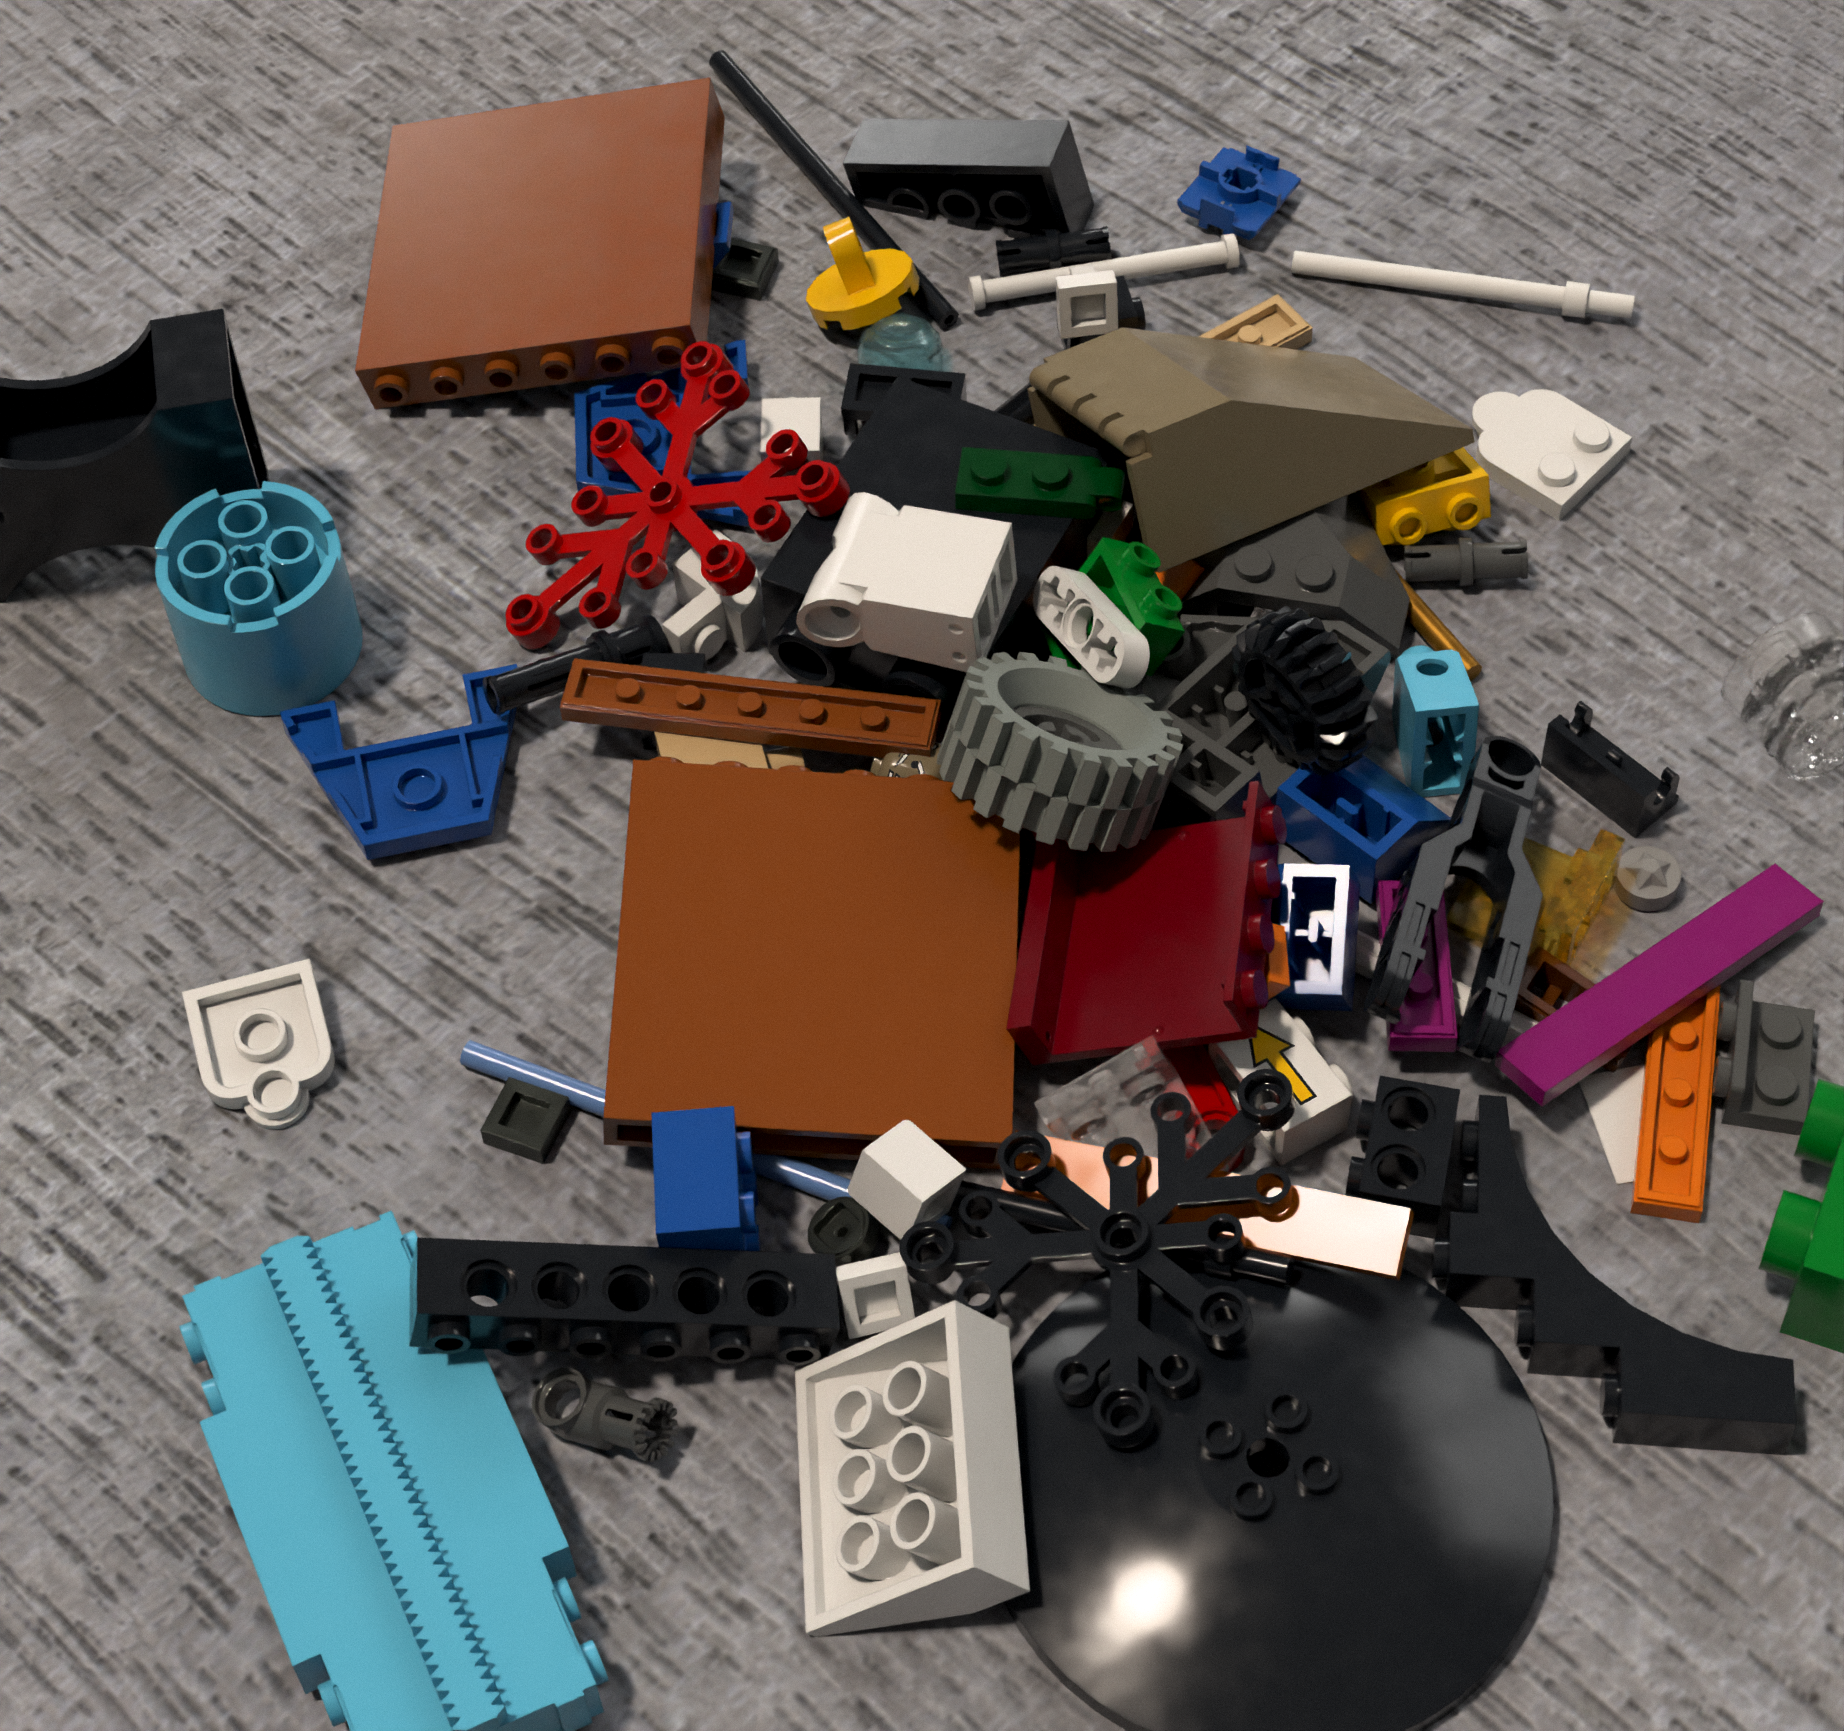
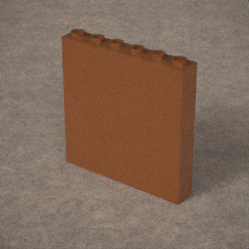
[355,77,725,409]
[603,756,1020,1169]

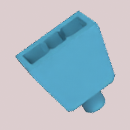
[1392,645,1479,797]

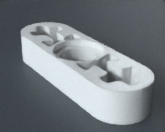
[1033,566,1150,689]

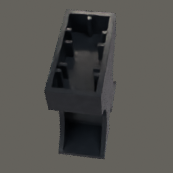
[0,309,269,602]

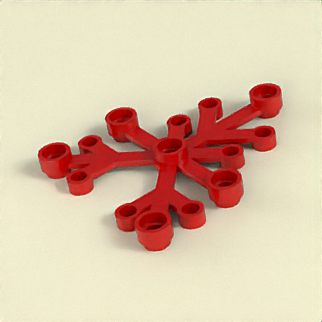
[505,341,850,649]

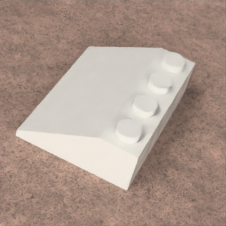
[795,1300,1030,1637]

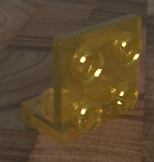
[1447,829,1625,966]

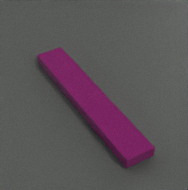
[1495,863,1824,1107]

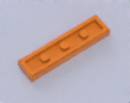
[1630,984,1721,1223]

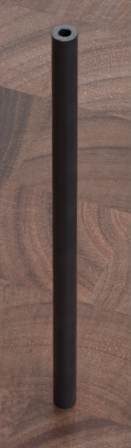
[709,50,959,329]

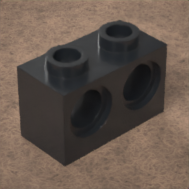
[1345,1076,1460,1239]

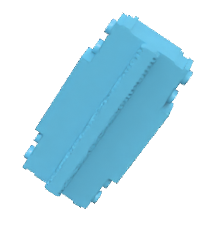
[179,1210,609,1731]

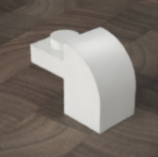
[662,529,762,660]

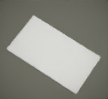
[1579,1064,1644,1185]

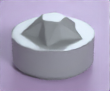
[1614,846,1681,911]

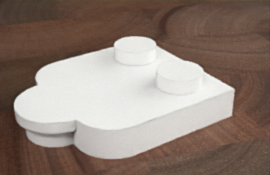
[1471,389,1632,521]
[182,959,335,1130]

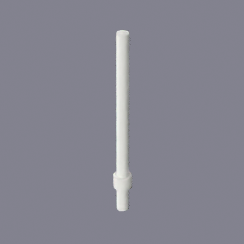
[1291,250,1635,319]

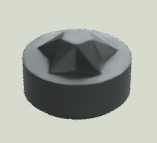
[807,1197,879,1267]

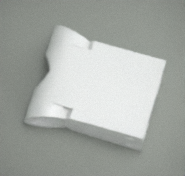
[796,492,1017,672]

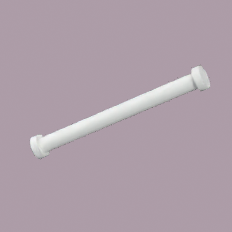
[968,233,1240,311]

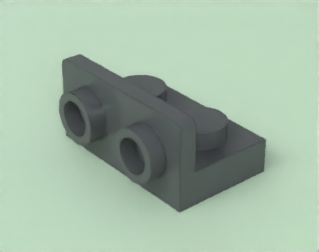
[1712,979,1815,1136]

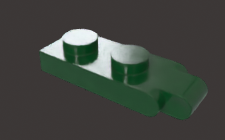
[955,447,1126,519]

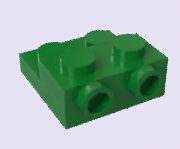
[1039,537,1185,676]

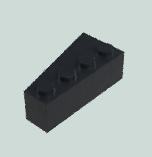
[843,118,1094,239]

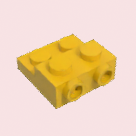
[1355,447,1491,545]

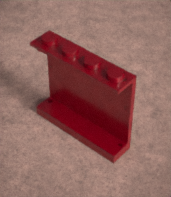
[1006,781,1287,1065]

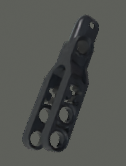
[1364,736,1543,1063]

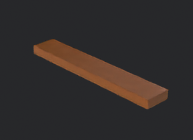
[559,658,942,758]

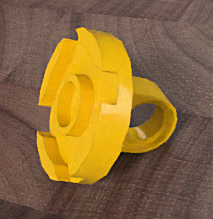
[806,217,919,330]

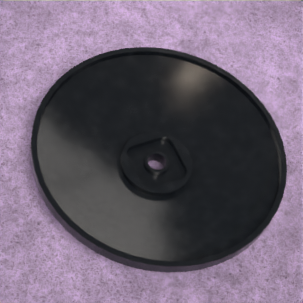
[1004,1256,1554,1731]

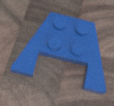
[574,340,752,527]
[280,664,517,860]

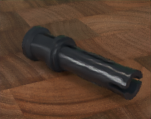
[483,614,669,715]

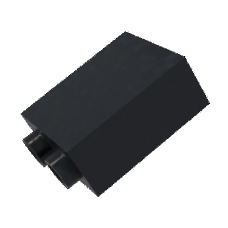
[761,377,1114,729]

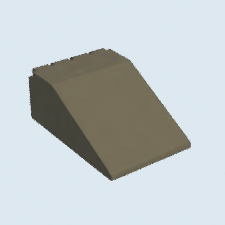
[1027,327,1475,572]

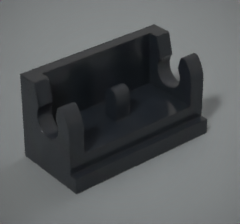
[841,363,967,436]
[1541,701,1680,839]

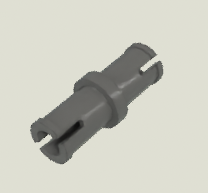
[1404,537,1528,586]

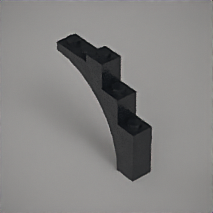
[1431,1095,1797,1455]

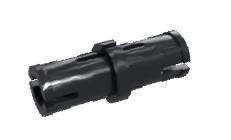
[996,226,1112,277]

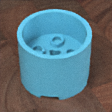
[155,481,363,716]

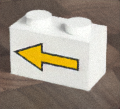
[1208,998,1353,1166]

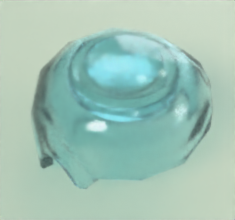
[857,313,944,371]

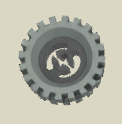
[937,652,1183,852]

